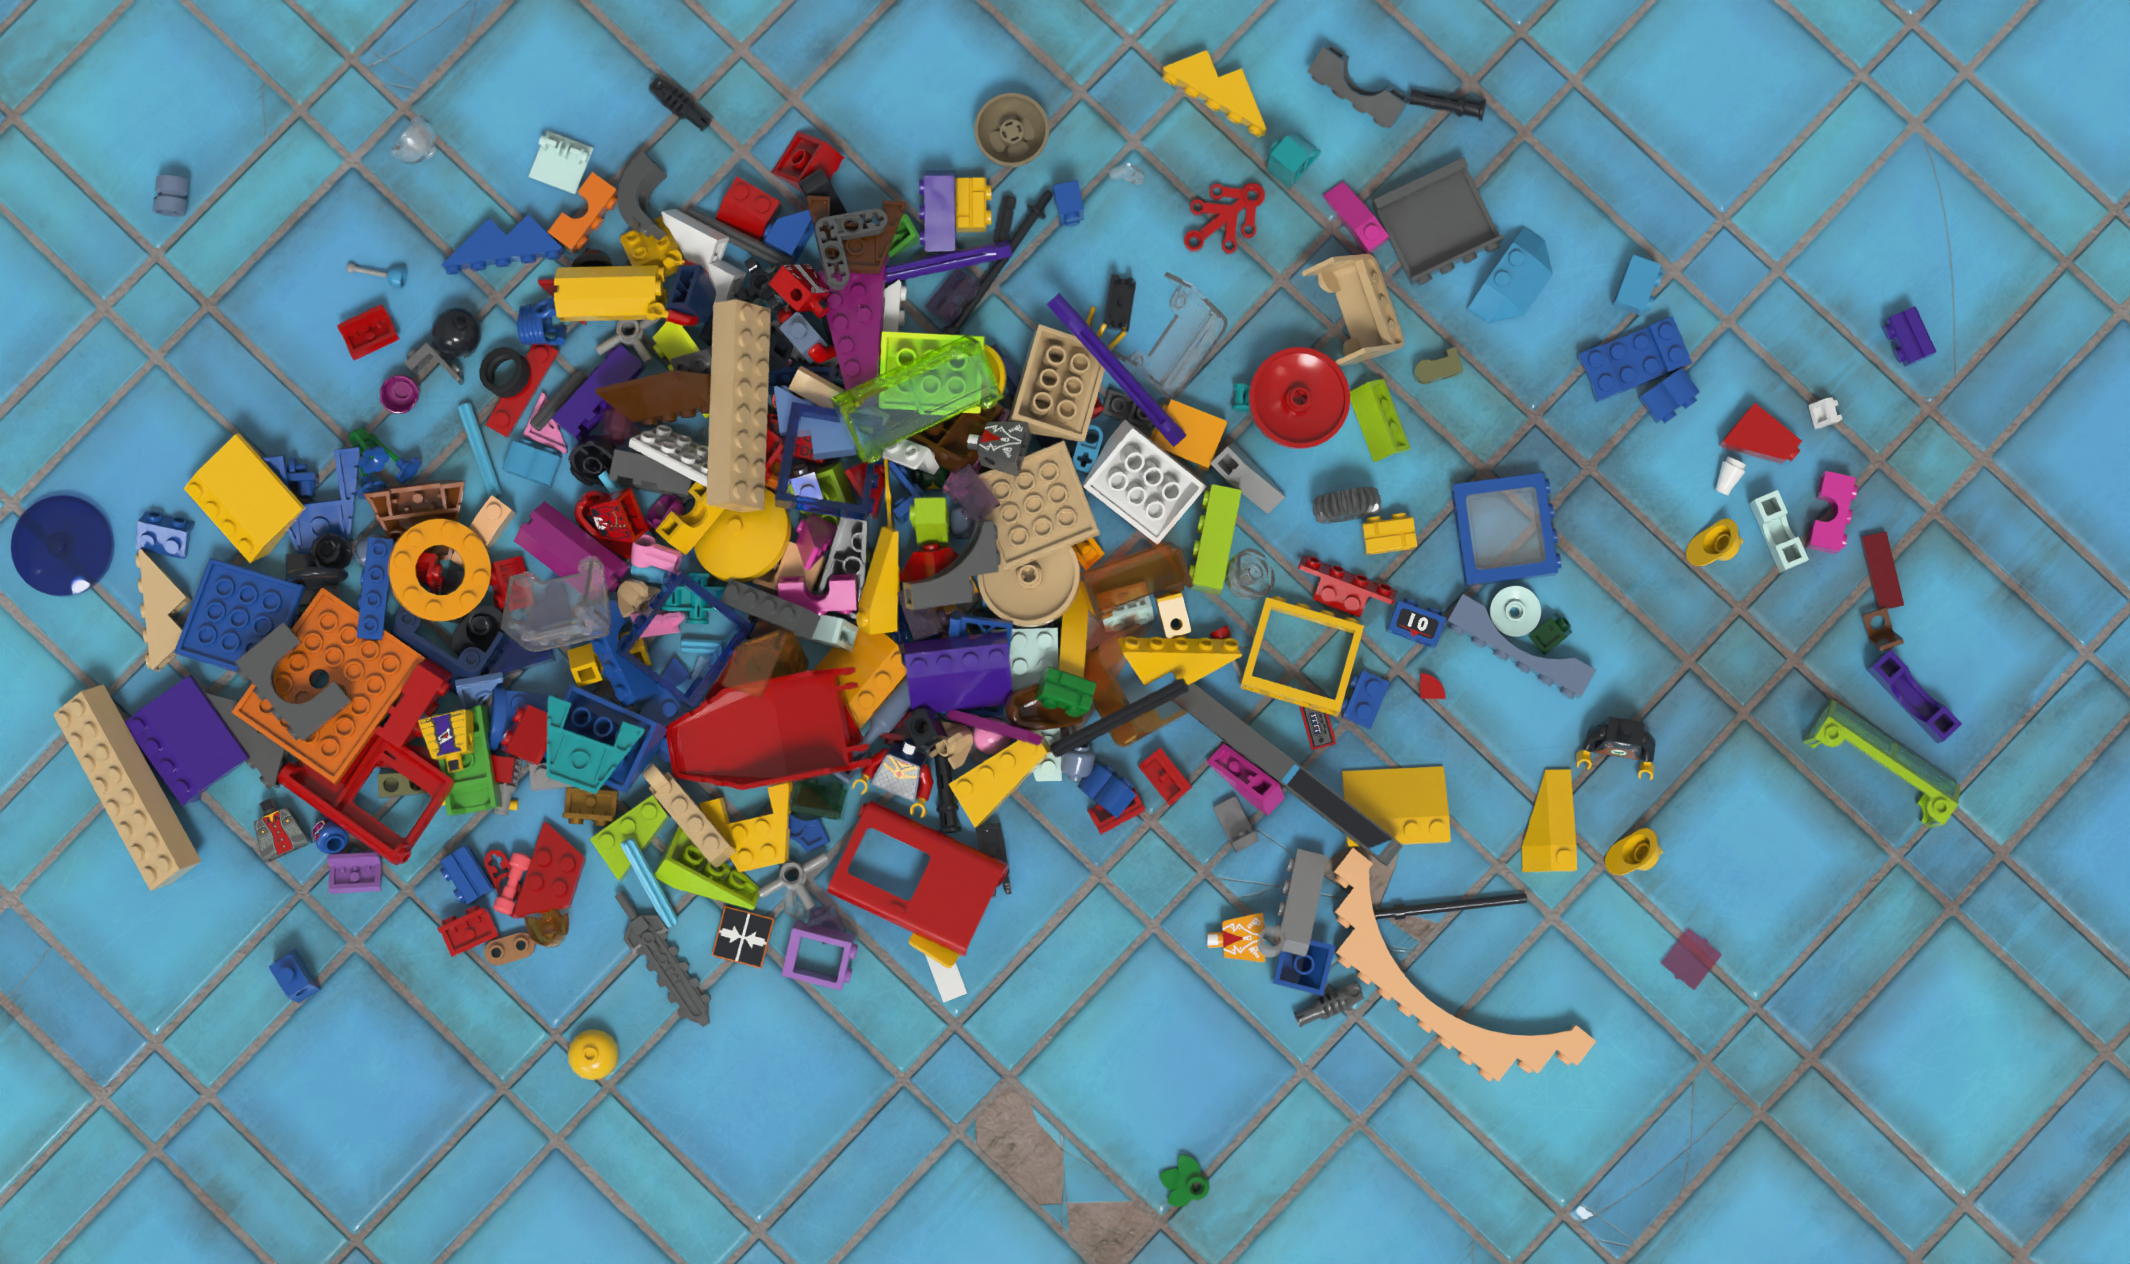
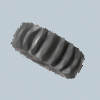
[1313,487,1381,524]

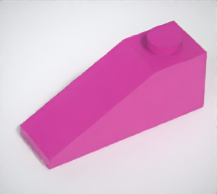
[1323,181,1389,254]
[796,513,838,570]
[1207,744,1285,816]

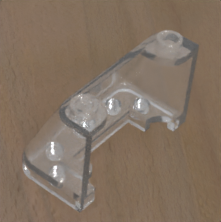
[501,556,611,652]

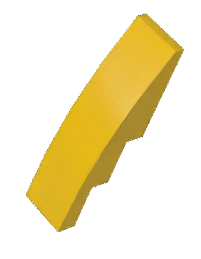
[1058,583,1090,678]

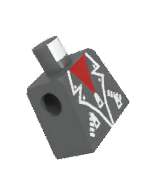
[967,422,1031,476]

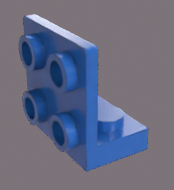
[888,461,925,526]

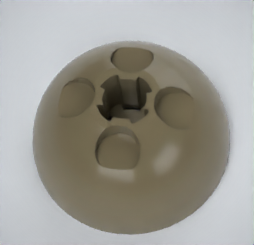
[974,93,1049,167]

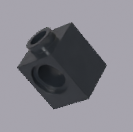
[904,707,948,749]

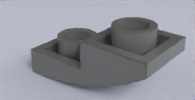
[1100,389,1153,429]

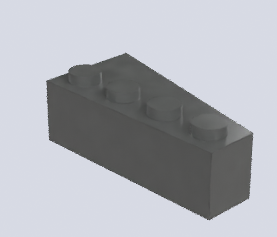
[817,505,870,619]

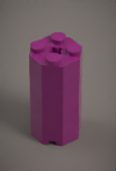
[514,501,631,606]

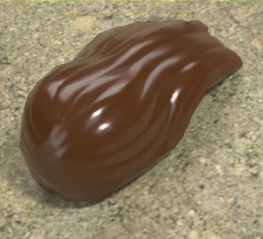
[1005,683,1083,731]

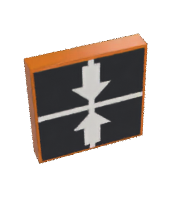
[712,906,775,969]

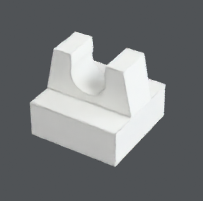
[1808,397,1842,429]

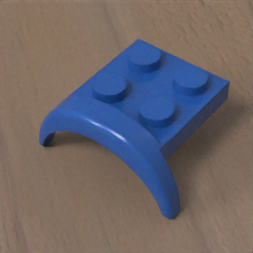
[488,683,557,754]

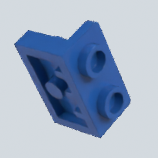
[1340,669,1390,729]

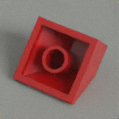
[844,459,885,521]
[899,543,959,582]

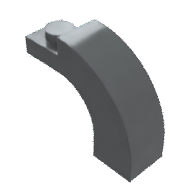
[617,151,667,241]

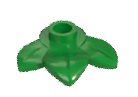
[1159,1155,1210,1207]

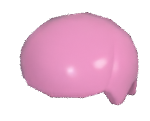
[971,716,1011,755]

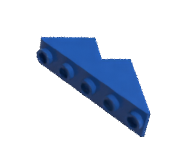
[441,214,565,275]

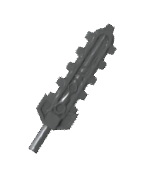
[614,891,711,1027]

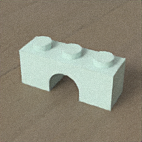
[1749,490,1809,573]

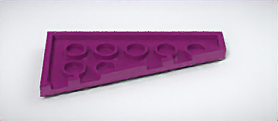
[817,251,889,412]

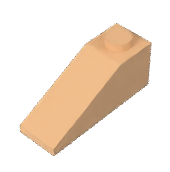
[450,495,516,569]

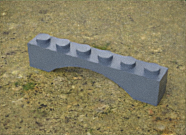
[1445,594,1596,699]

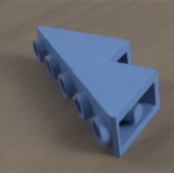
[774,385,883,460]

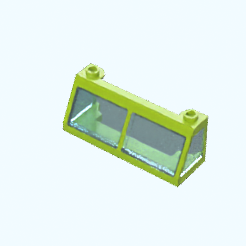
[1803,699,1960,828]

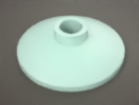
[1490,586,1541,637]

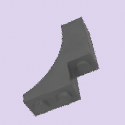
[903,520,1001,610]

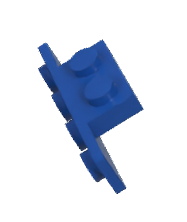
[357,537,394,640]

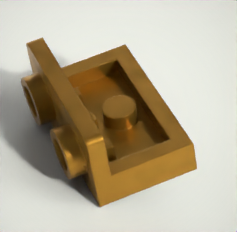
[562,788,619,826]

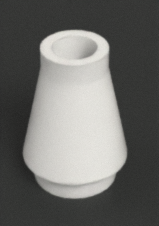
[1714,457,1746,496]

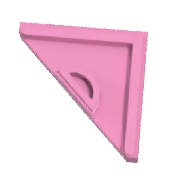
[523,393,568,455]

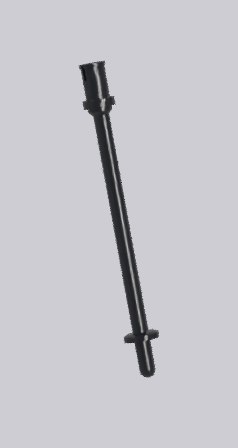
[942,190,1053,335]

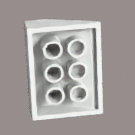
[1082,419,1207,545]

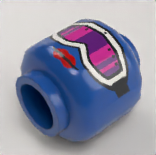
[312,817,349,854]

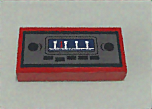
[1299,695,1336,751]

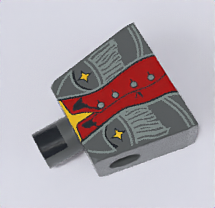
[254,798,313,863]

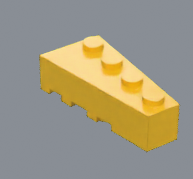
[949,730,1052,828]

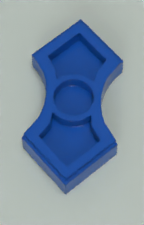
[769,812,830,853]

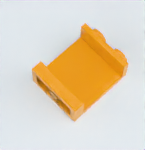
[1150,399,1228,471]

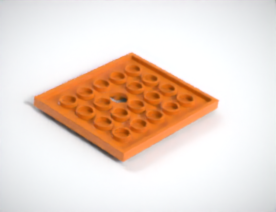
[232,587,426,785]

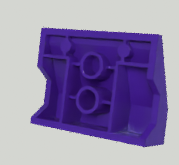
[904,631,1013,712]
[125,675,250,806]

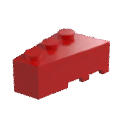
[374,658,453,749]

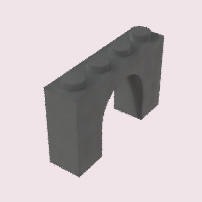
[235,622,353,741]

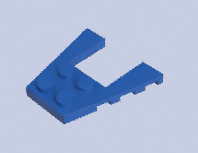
[261,446,361,554]

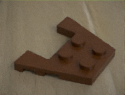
[806,195,906,275]

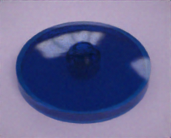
[11,495,115,597]

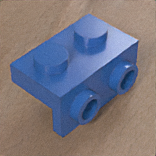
[135,511,194,559]

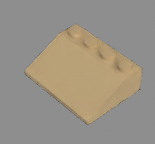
[1008,324,1111,442]

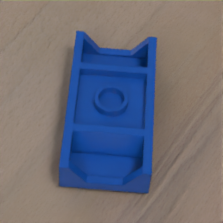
[1577,316,1692,403]

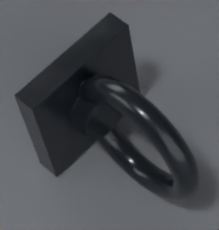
[285,554,348,606]

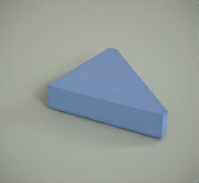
[455,672,503,710]

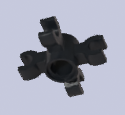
[734,257,786,314]

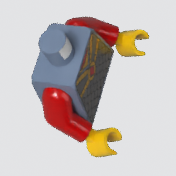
[777,304,837,364]

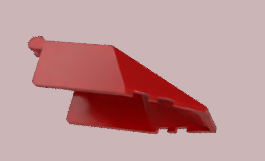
[665,667,872,790]

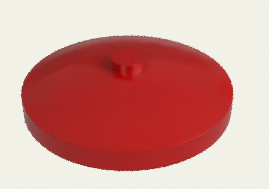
[1248,347,1350,449]

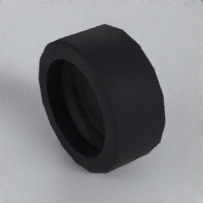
[479,347,530,398]

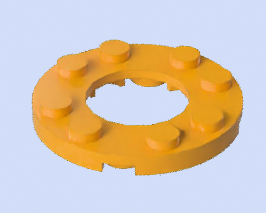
[387,519,491,622]

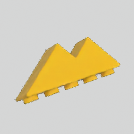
[1162,50,1267,137]
[1118,636,1242,686]

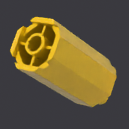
[554,265,669,322]

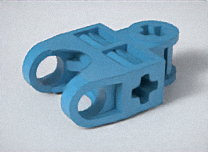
[1072,425,1103,500]

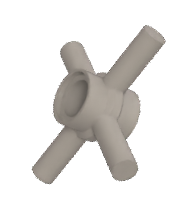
[595,318,663,365]
[757,852,829,911]

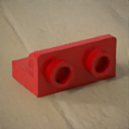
[489,556,536,615]

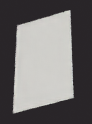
[925,955,967,1003]

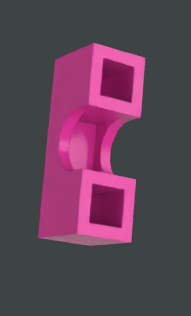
[1805,471,1858,554]
[778,574,858,615]

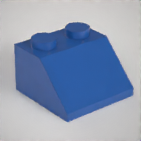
[764,210,815,265]
[1272,940,1335,996]

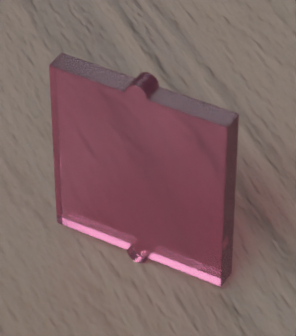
[1660,929,1722,990]

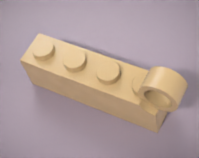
[641,763,736,868]

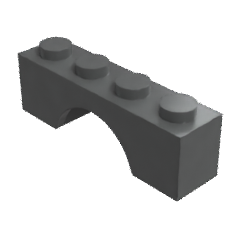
[1307,43,1411,129]
[720,578,821,640]

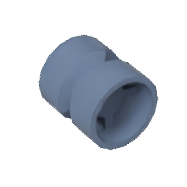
[153,175,189,217]

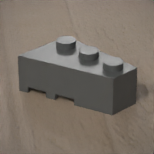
[609,449,696,500]

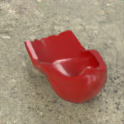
[574,491,652,559]

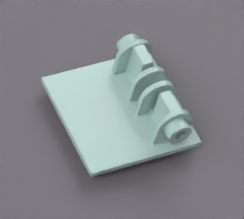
[528,131,594,194]

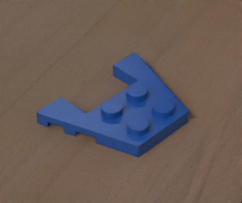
[639,658,691,764]

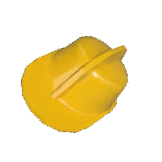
[1686,518,1744,566]
[1605,828,1663,875]

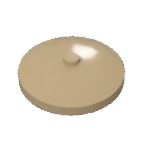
[978,546,1081,627]

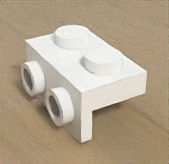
[878,434,940,475]

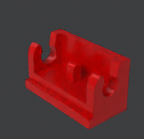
[1138,748,1192,806]
[1087,788,1146,835]

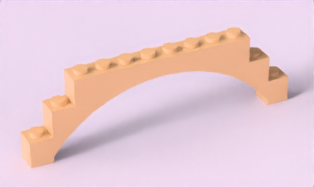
[1332,848,1596,1082]

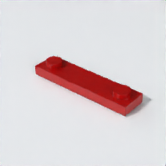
[485,344,559,438]

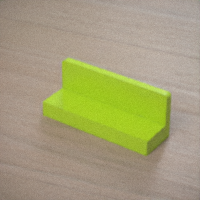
[1350,379,1411,462]

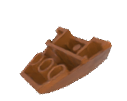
[364,480,465,561]

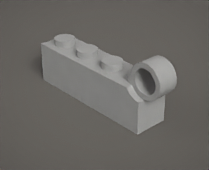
[1257,849,1328,957]

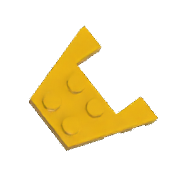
[699,782,793,872]

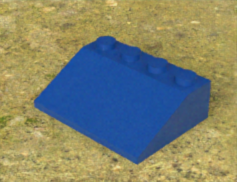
[543,684,667,794]

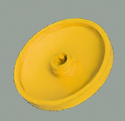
[694,488,791,583]

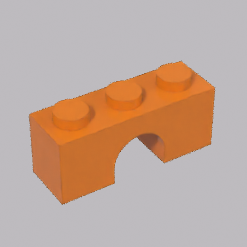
[547,172,618,254]

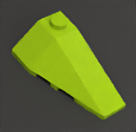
[654,826,760,910]

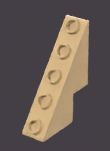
[135,549,192,672]

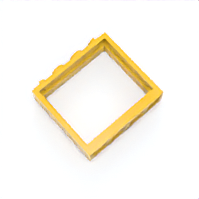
[1240,596,1364,717]

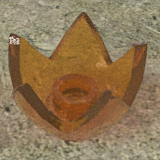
[524,909,569,948]

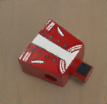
[768,264,830,318]

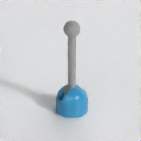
[346,263,407,289]

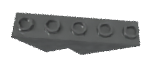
[205,693,289,789]

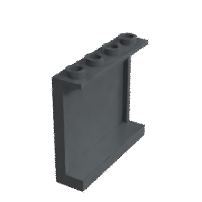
[1372,157,1504,285]

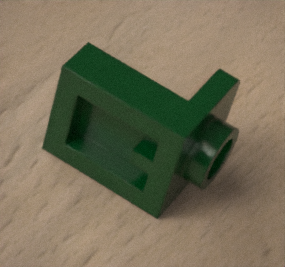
[1529,613,1572,655]

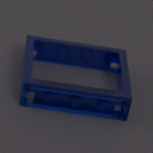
[775,402,887,521]
[615,570,753,709]

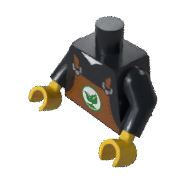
[1576,717,1656,780]

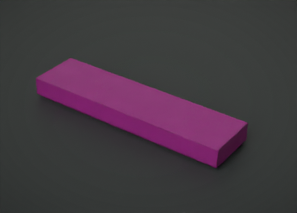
[946,710,1043,746]

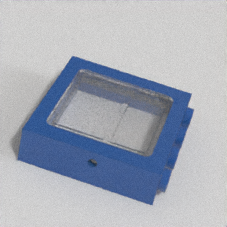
[1451,472,1562,587]

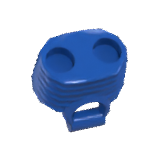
[517,297,567,345]

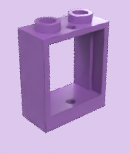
[781,920,858,991]

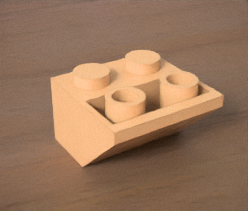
[752,541,825,596]

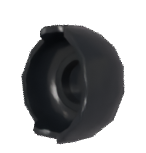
[310,532,353,569]

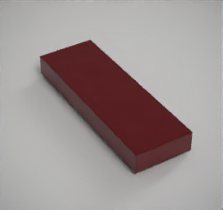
[1860,531,1904,609]

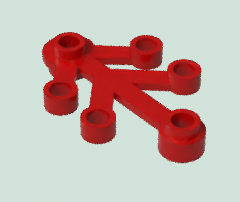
[1184,183,1265,254]

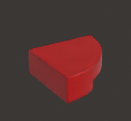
[1420,673,1446,700]

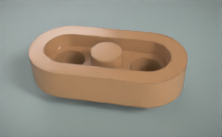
[484,932,536,966]

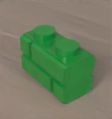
[1035,666,1096,717]

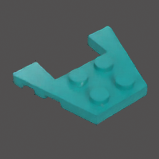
[546,695,645,794]

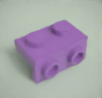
[327,851,383,894]

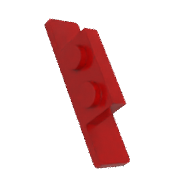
[1298,555,1397,617]

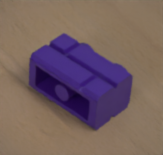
[1883,306,1937,367]

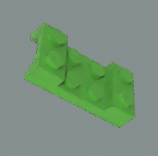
[432,705,502,816]

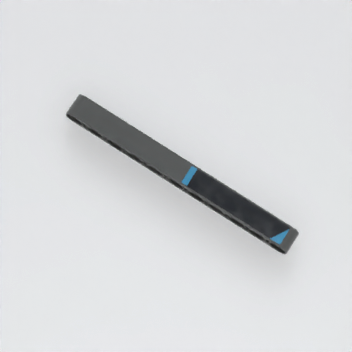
[1172,683,1403,867]

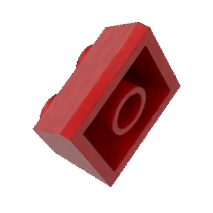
[771,131,844,193]
[715,176,782,242]
[501,704,548,766]

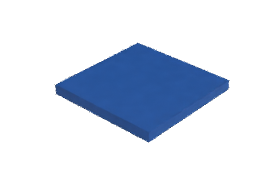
[174,558,306,673]

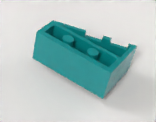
[1266,134,1321,190]

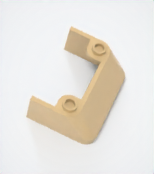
[1302,254,1404,366]

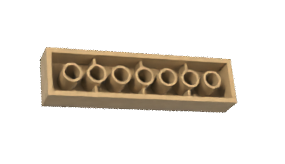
[706,299,771,512]
[53,684,202,891]

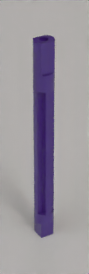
[885,240,1012,284]
[1046,292,1186,447]

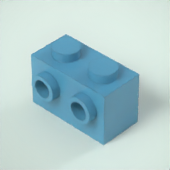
[1612,254,1663,316]

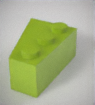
[590,795,670,882]

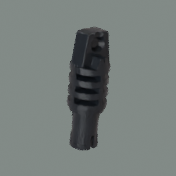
[648,77,712,132]

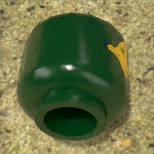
[911,465,950,490]

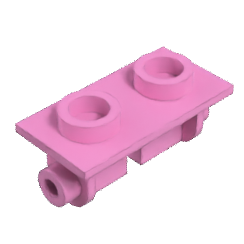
[630,610,685,638]

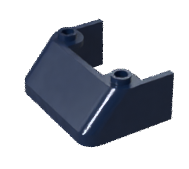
[390,580,510,695]

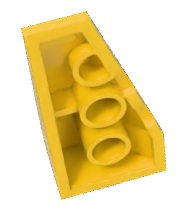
[856,526,898,634]
[1521,769,1577,872]

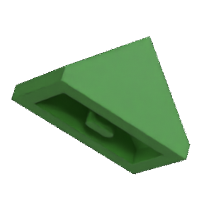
[888,213,920,259]

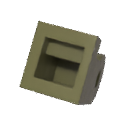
[1413,347,1463,384]
[377,773,427,799]

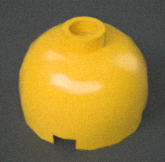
[567,1029,619,1080]

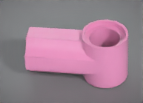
[630,534,683,573]

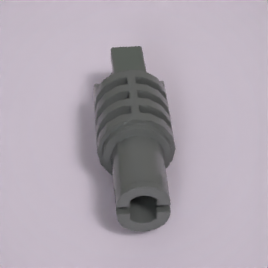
[1293,983,1364,1028]

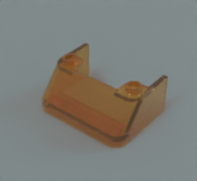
[1079,542,1193,621]
[1084,623,1187,748]
[723,628,809,698]

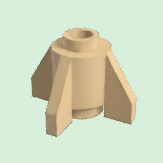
[617,578,664,618]
[929,721,973,770]

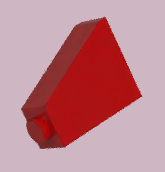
[1719,403,1802,464]

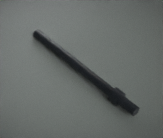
[1373,893,1527,920]

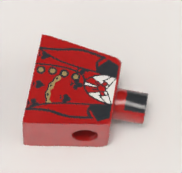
[586,488,649,543]

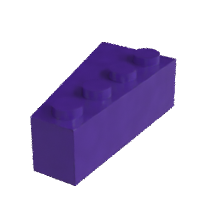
[552,345,646,441]

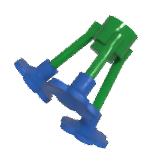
[348,428,422,499]

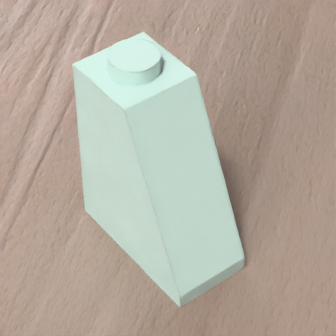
[788,615,858,652]

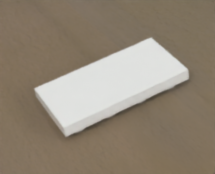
[629,425,708,487]

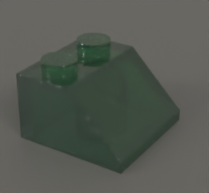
[790,779,849,821]

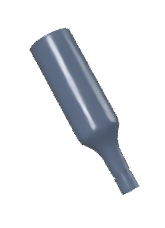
[857,674,911,754]

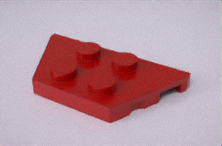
[513,822,586,918]

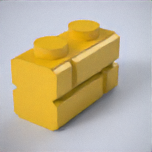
[956,178,992,233]
[1361,513,1417,555]

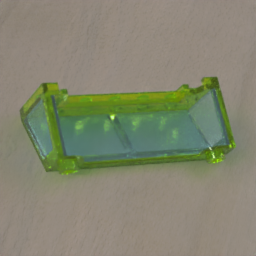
[830,334,1003,463]

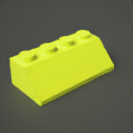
[652,322,709,419]

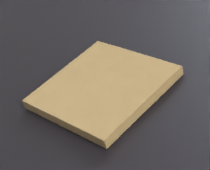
[969,441,1100,572]

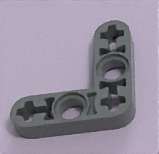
[814,209,888,290]

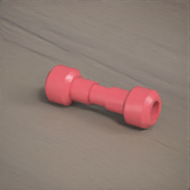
[493,852,531,915]

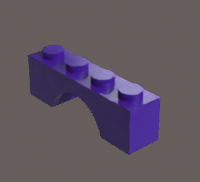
[1866,649,1962,743]

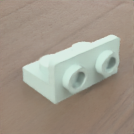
[1096,582,1154,632]

